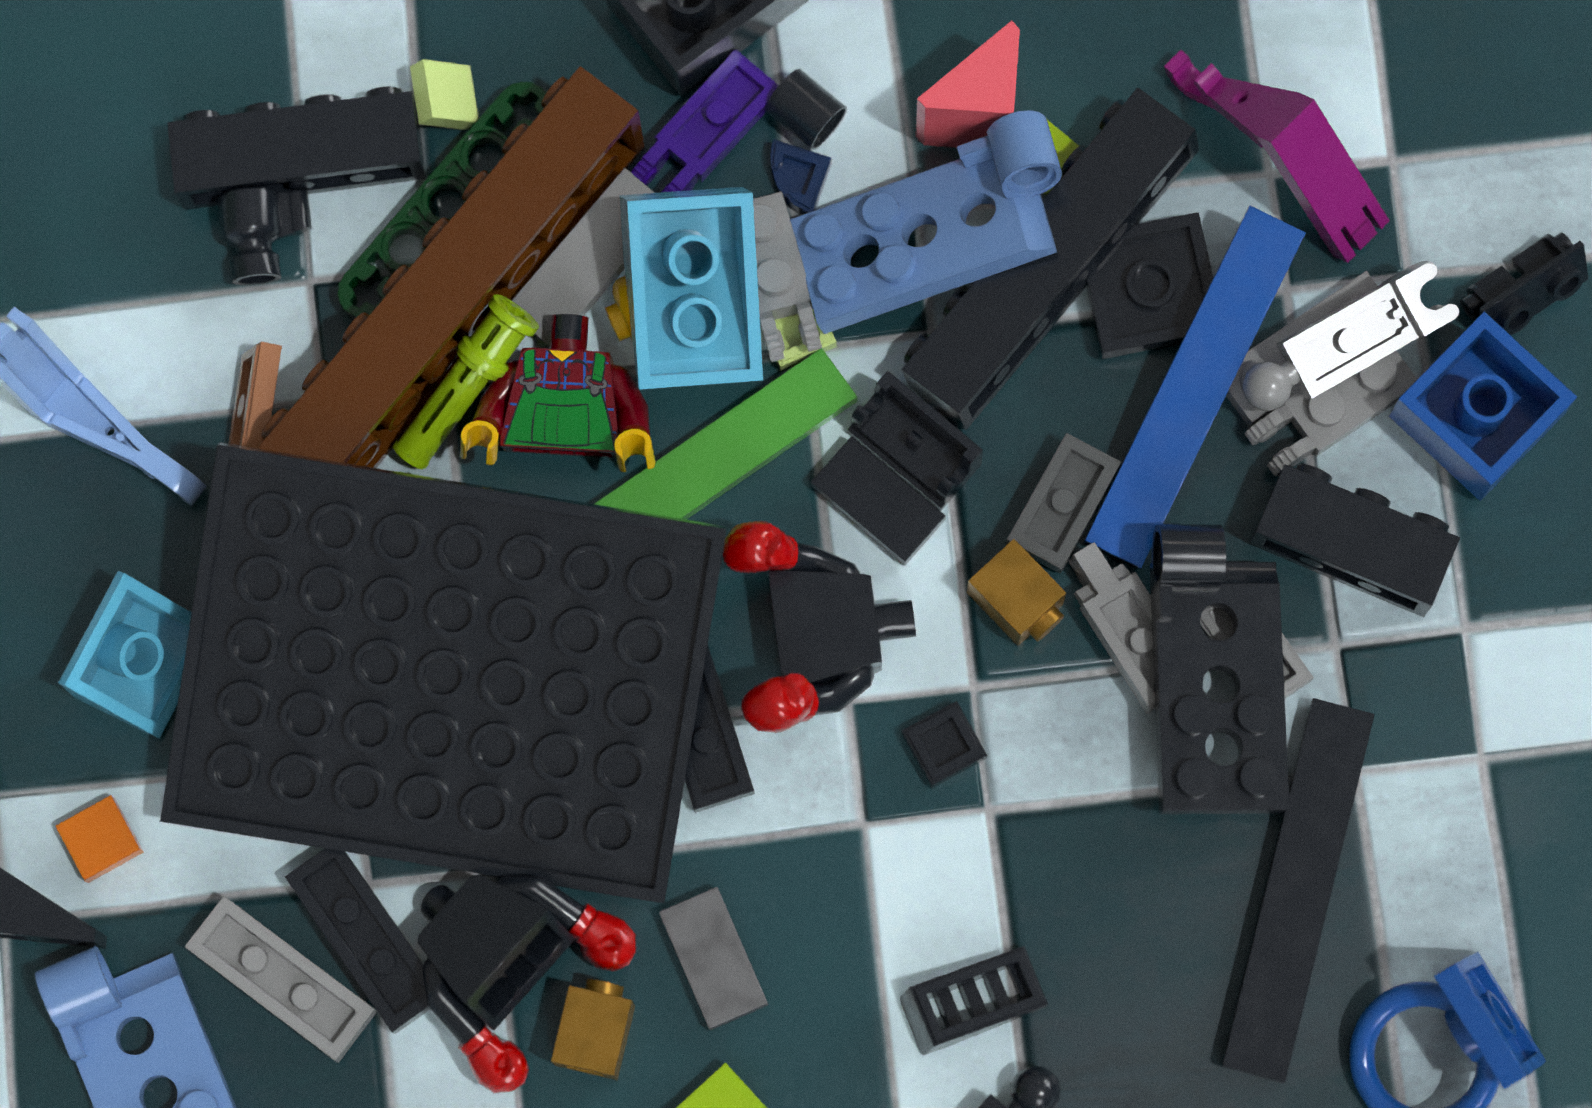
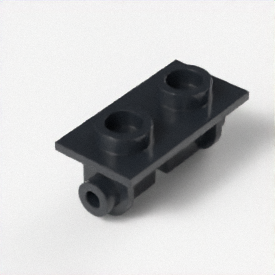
[1460,232,1589,335]

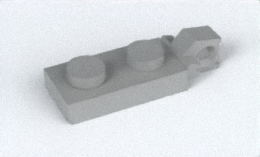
[1069,542,1155,714]

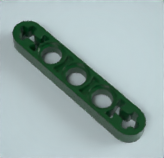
[338,81,546,321]

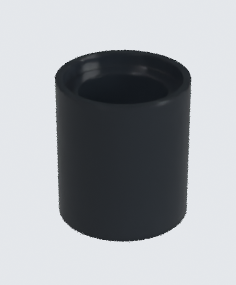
[765,69,847,150]

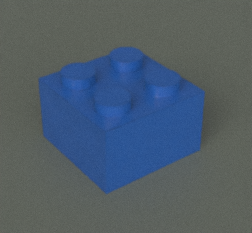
[1389,312,1577,501]

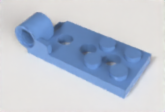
[790,110,1062,334]
[35,946,237,1108]

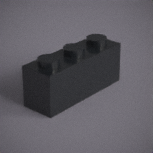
[1250,464,1461,617]

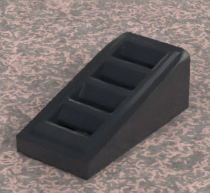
[900,946,1048,1055]

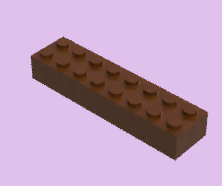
[258,66,645,468]

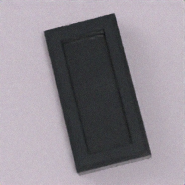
[811,436,946,566]

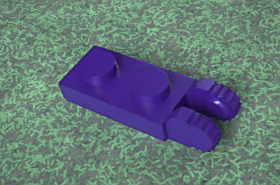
[630,50,779,192]

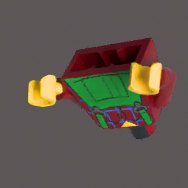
[460,314,656,472]

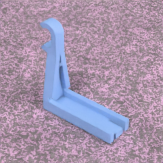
[0,307,207,506]

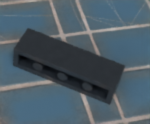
[167,86,426,210]

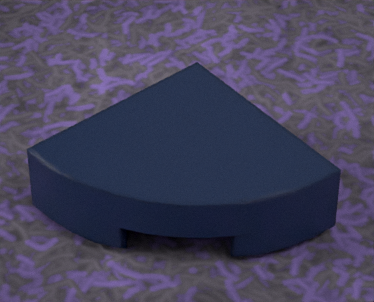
[770,139,832,215]

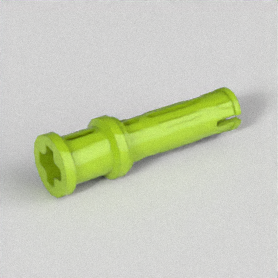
[393,294,539,470]

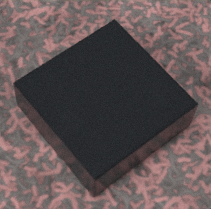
[902,701,987,788]

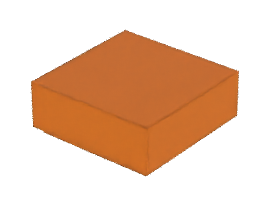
[55,795,144,883]

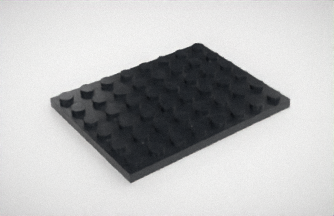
[160,443,727,904]

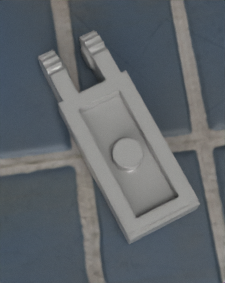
[753,191,822,362]
[1244,350,1417,477]

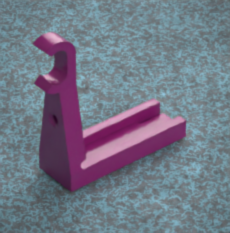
[1164,50,1390,263]

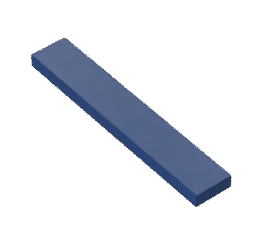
[1083,205,1306,569]

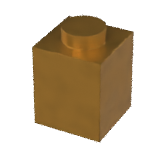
[967,539,1066,646]
[551,979,635,1080]

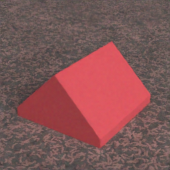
[916,20,1020,148]

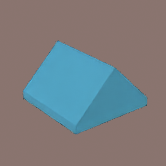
[58,571,192,738]

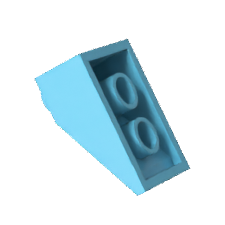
[619,187,763,389]

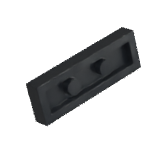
[285,849,430,1035]

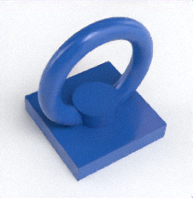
[1349,952,1547,1108]

